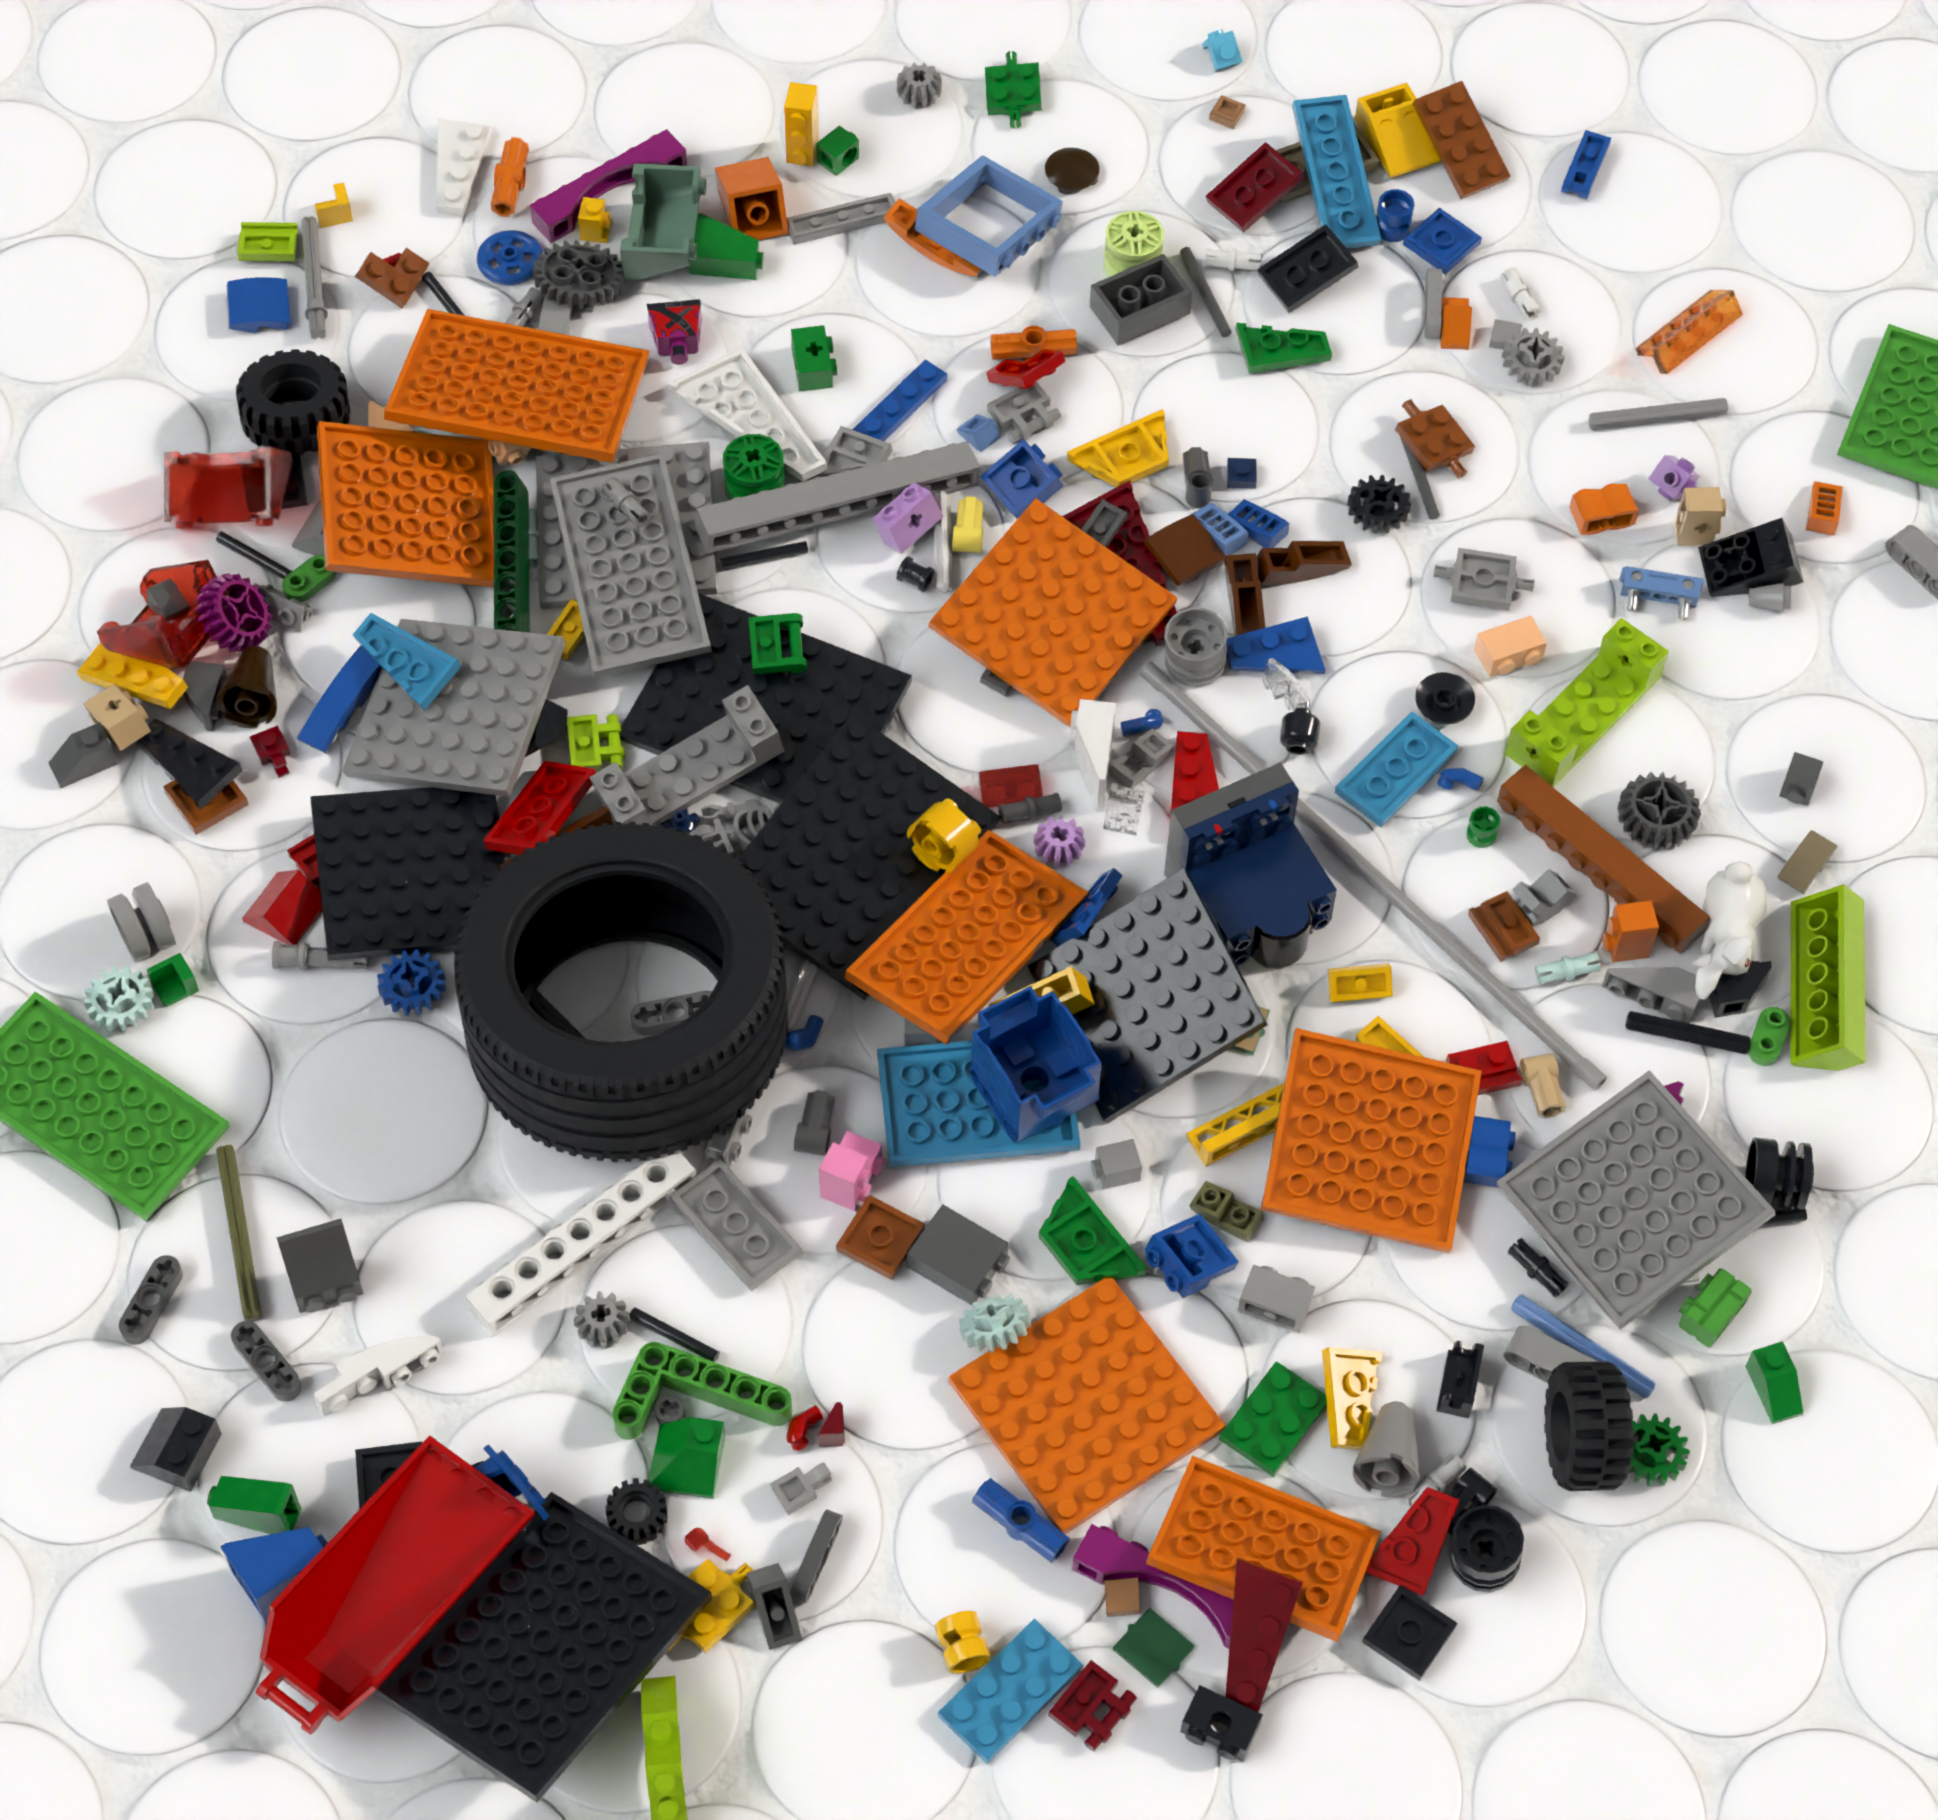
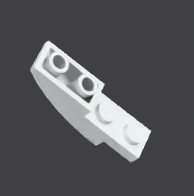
[313,1336,444,1416]

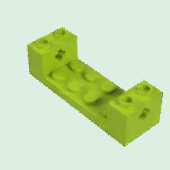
[1505,618,1669,787]

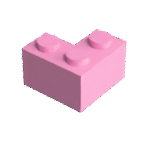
[819,1130,885,1211]

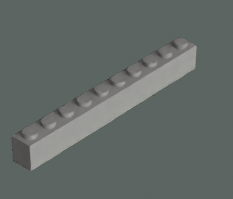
[695,441,981,553]

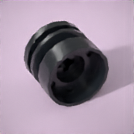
[1745,1137,1814,1210]
[1450,1505,1524,1592]

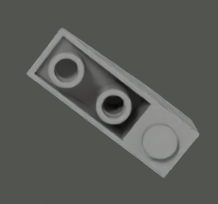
[1602,967,1700,1023]

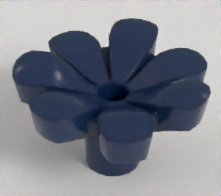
[662,809,700,833]

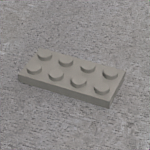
[670,1158,802,1292]

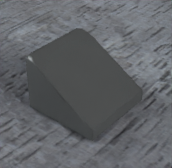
[147,578,189,620]

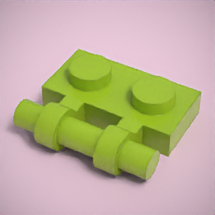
[567,714,625,772]

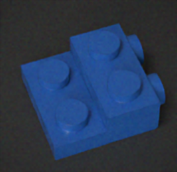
[980,439,1064,519]
[1144,1214,1239,1298]

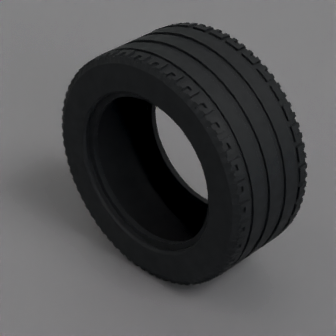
[454,822,788,1162]

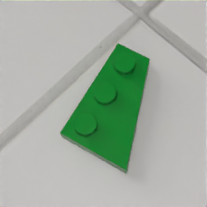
[1236,322,1332,373]

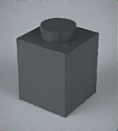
[1779,752,1824,806]

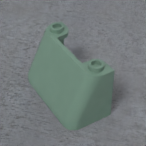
[620,164,706,281]

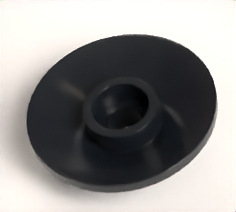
[1415,672,1475,724]

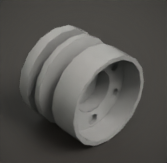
[1164,607,1227,687]

